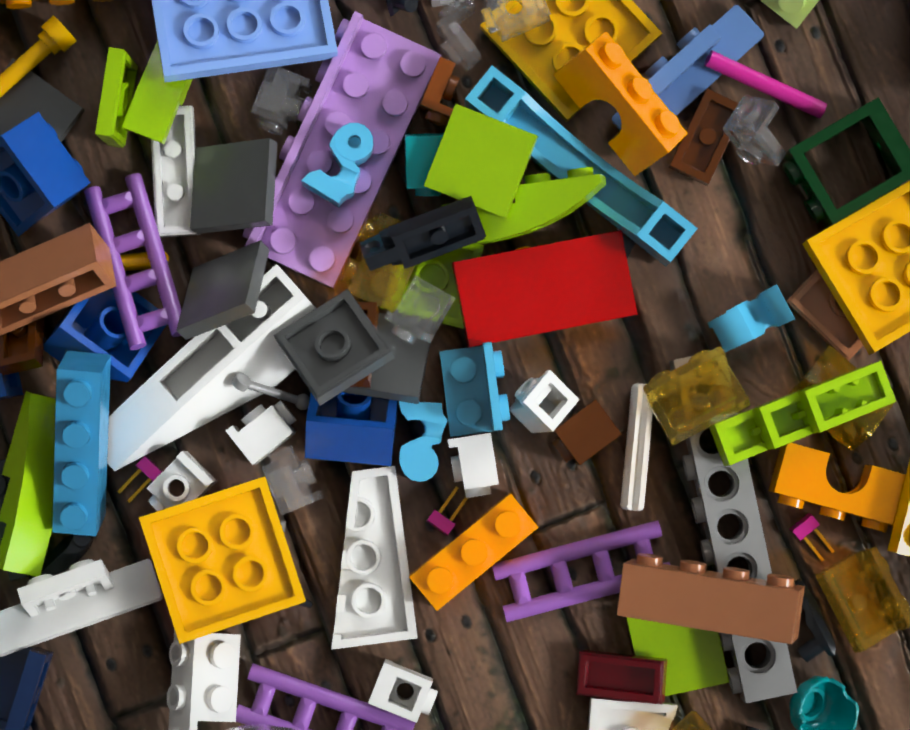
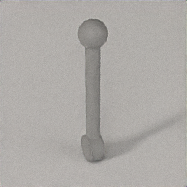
[232,373,310,410]

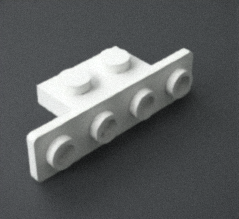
[0,559,163,657]
[167,629,241,730]

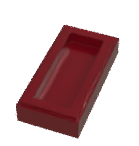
[576,650,667,705]

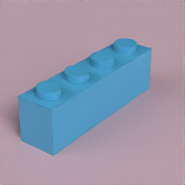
[52,350,111,537]

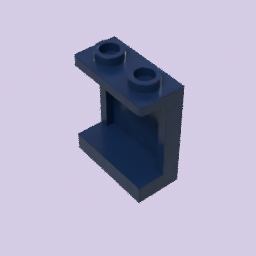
[0,646,54,730]

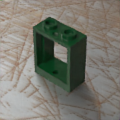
[782,97,910,228]

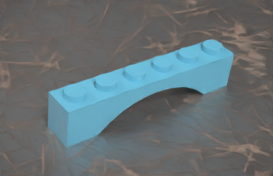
[465,65,698,267]

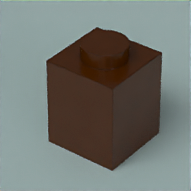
[551,399,622,465]

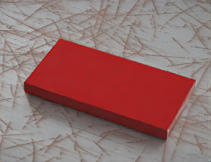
[452,230,638,348]

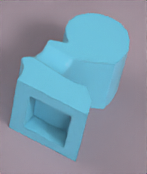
[301,123,373,208]
[707,284,795,352]
[399,401,448,482]

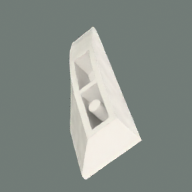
[107,264,316,471]

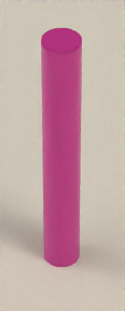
[704,50,827,119]

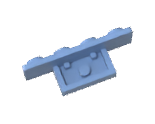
[611,5,764,130]

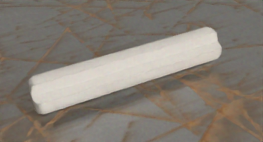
[620,383,655,511]

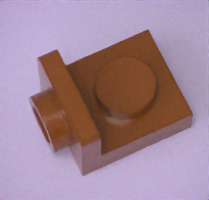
[420,56,460,129]

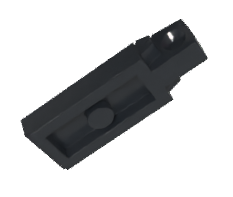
[360,196,486,271]

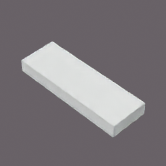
[151,106,200,237]

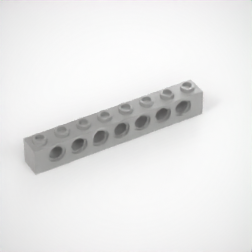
[664,349,797,703]

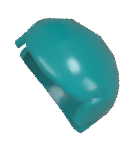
[789,676,859,730]

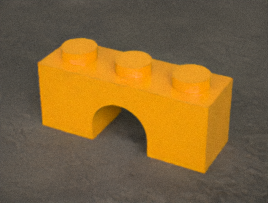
[553,31,688,176]
[768,443,906,533]
[409,493,539,611]

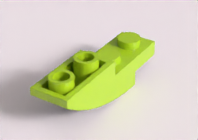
[442,167,606,244]

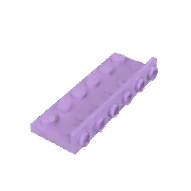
[242,11,442,289]

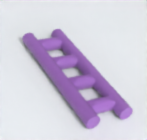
[84,173,182,350]
[492,520,670,622]
[236,663,416,730]

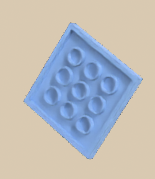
[151,0,338,83]

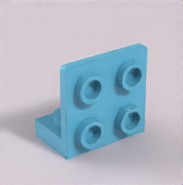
[439,342,510,437]

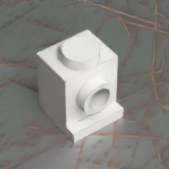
[509,370,580,433]
[226,400,296,465]
[448,433,499,498]
[147,451,217,511]
[368,659,438,723]

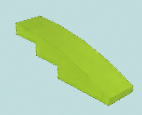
[121,40,193,144]
[709,361,897,466]
[0,391,56,576]

